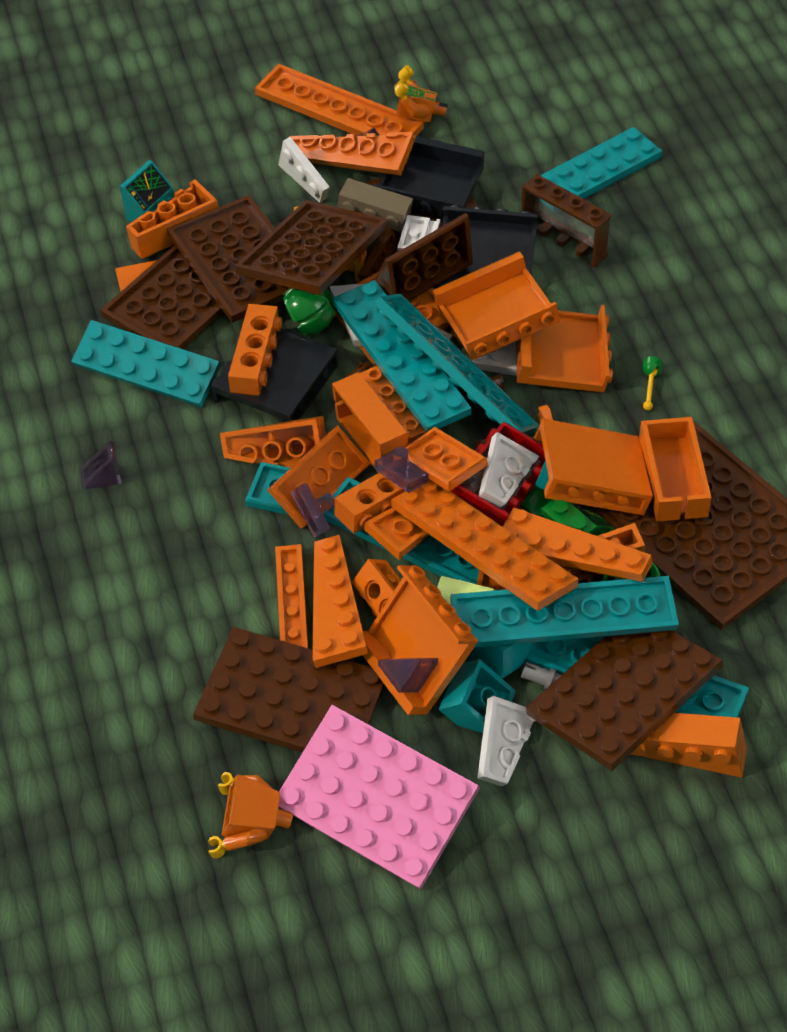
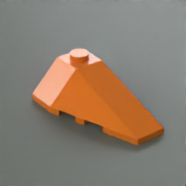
[220,416,326,468]

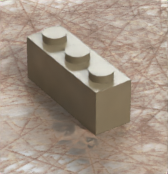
[337,178,413,233]

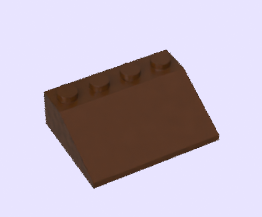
[377,213,473,301]

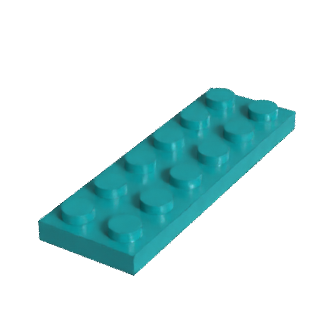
[540,127,662,213]
[71,320,221,408]

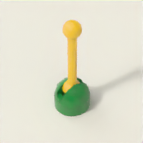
[643,356,663,411]

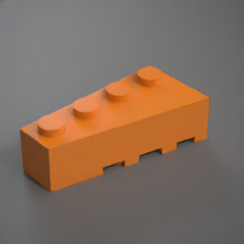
[126,179,218,259]
[631,713,747,778]

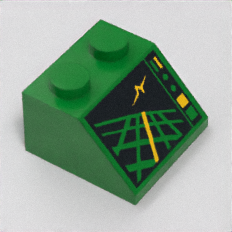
[541,500,615,536]

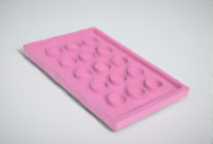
[278,705,480,890]

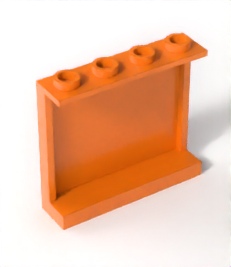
[433,251,560,361]
[516,305,613,392]
[534,418,653,516]
[363,565,478,715]

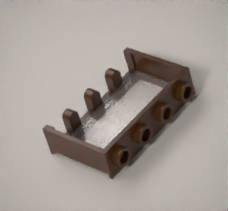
[522,174,612,268]

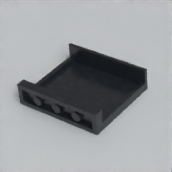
[372,136,485,219]
[434,205,537,289]
[211,328,338,422]

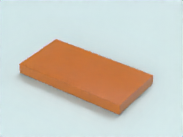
[267,425,371,528]

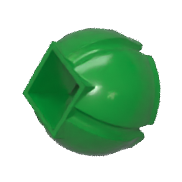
[283,288,337,336]

